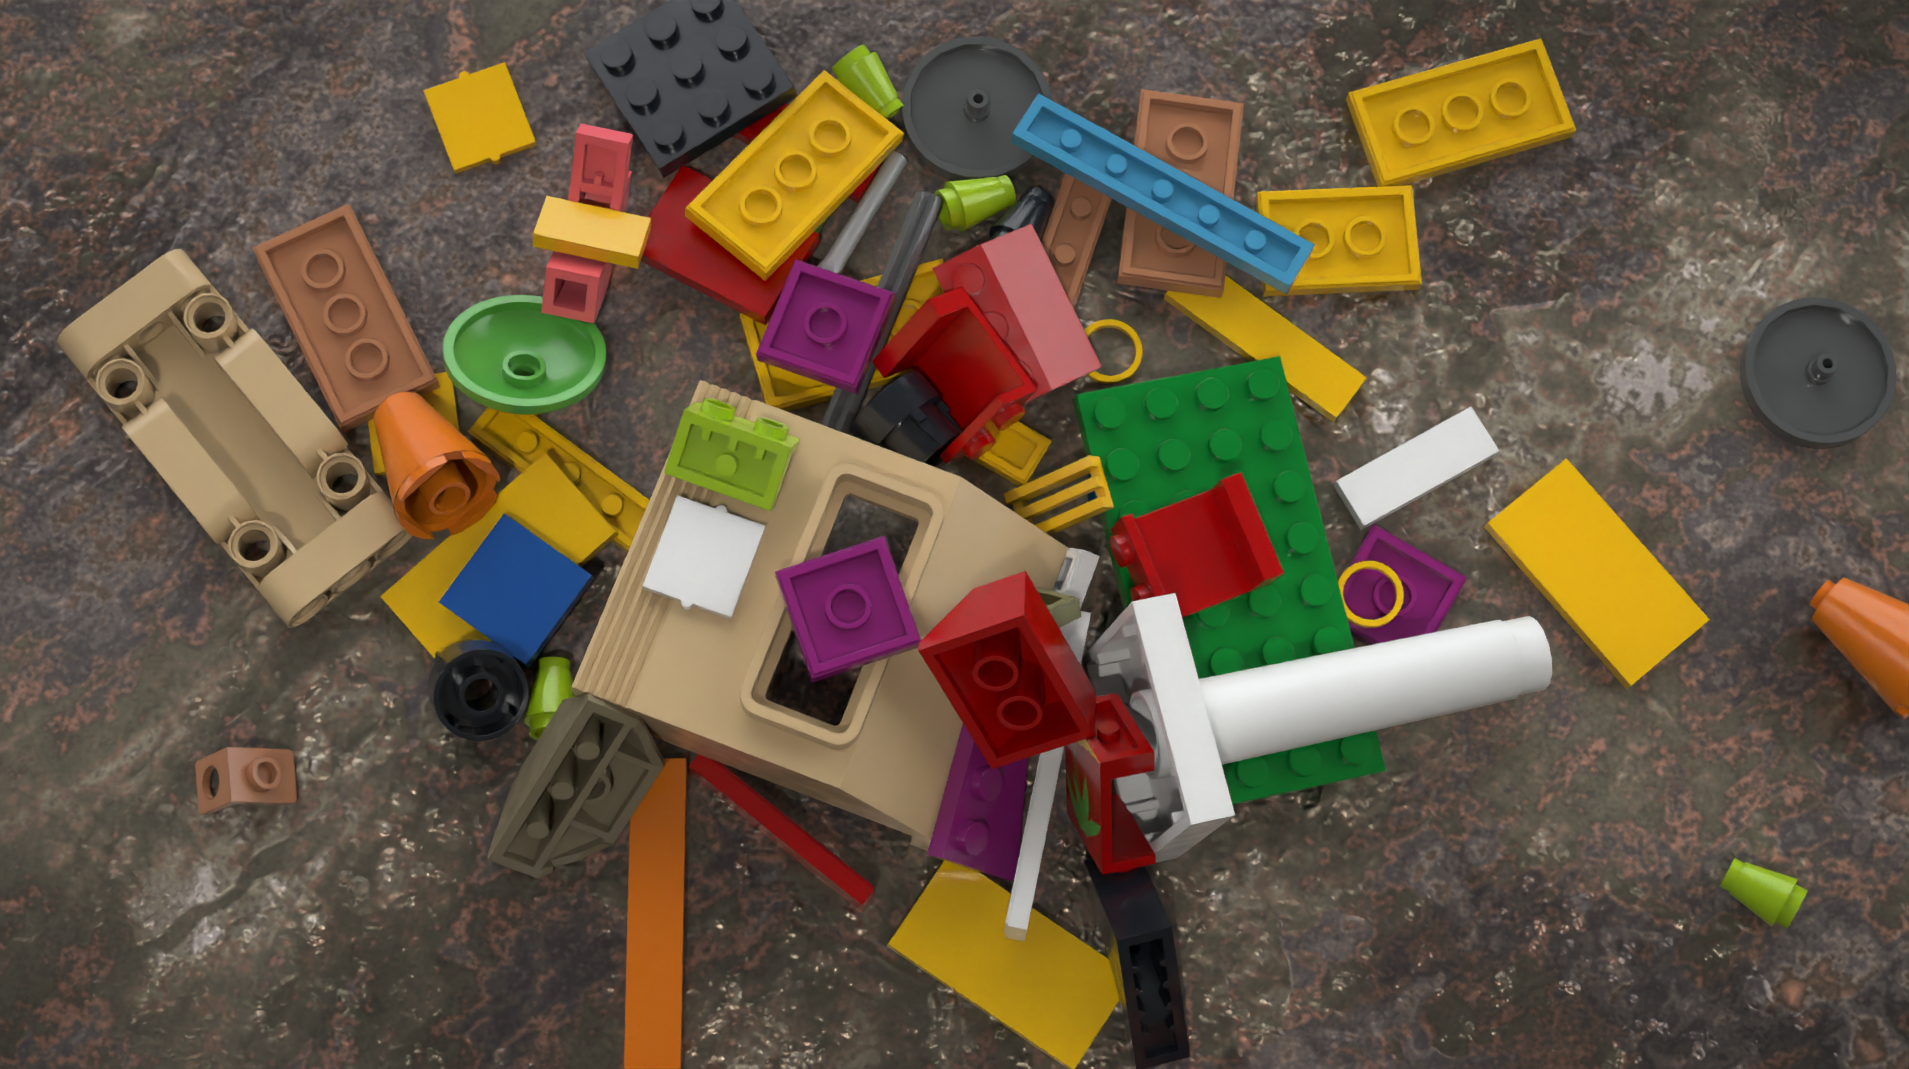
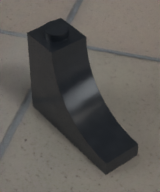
[1084,858,1190,1069]

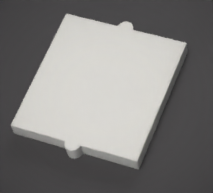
[642,495,766,620]

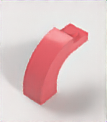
[541,123,633,324]

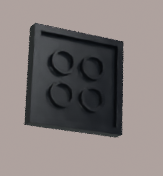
[583,0,798,178]

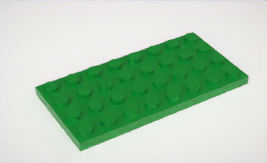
[1072,356,1386,806]

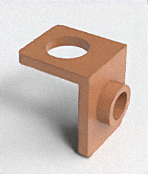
[195,747,297,815]

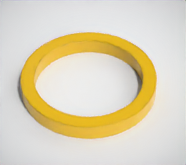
[1084,319,1143,384]
[1338,561,1404,628]

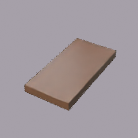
[1117,89,1244,298]
[252,204,440,433]

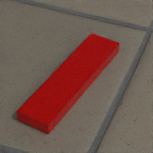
[689,754,874,913]

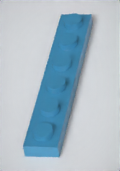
[1011,93,1315,295]

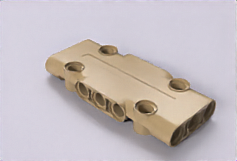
[57,249,412,628]

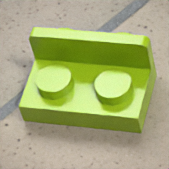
[664,398,800,511]

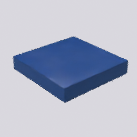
[439,513,595,667]

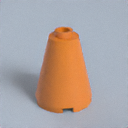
[374,392,500,539]
[1809,577,1909,719]

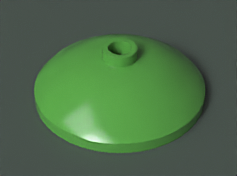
[443,295,606,415]

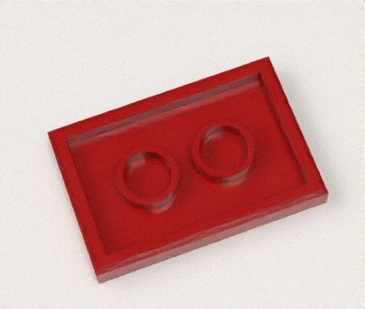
[641,166,819,326]

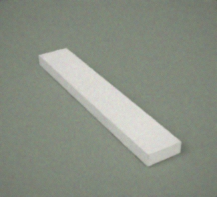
[1004,611,1091,942]

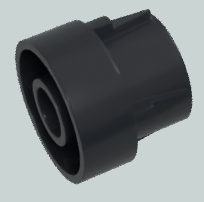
[850,370,963,467]
[428,640,529,741]

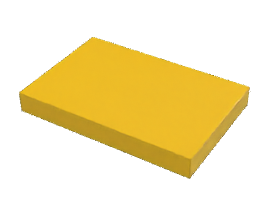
[1255,185,1422,297]

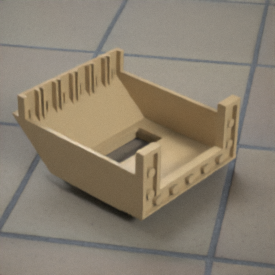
[571,380,1069,851]

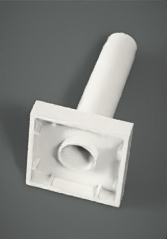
[1082,593,1552,863]

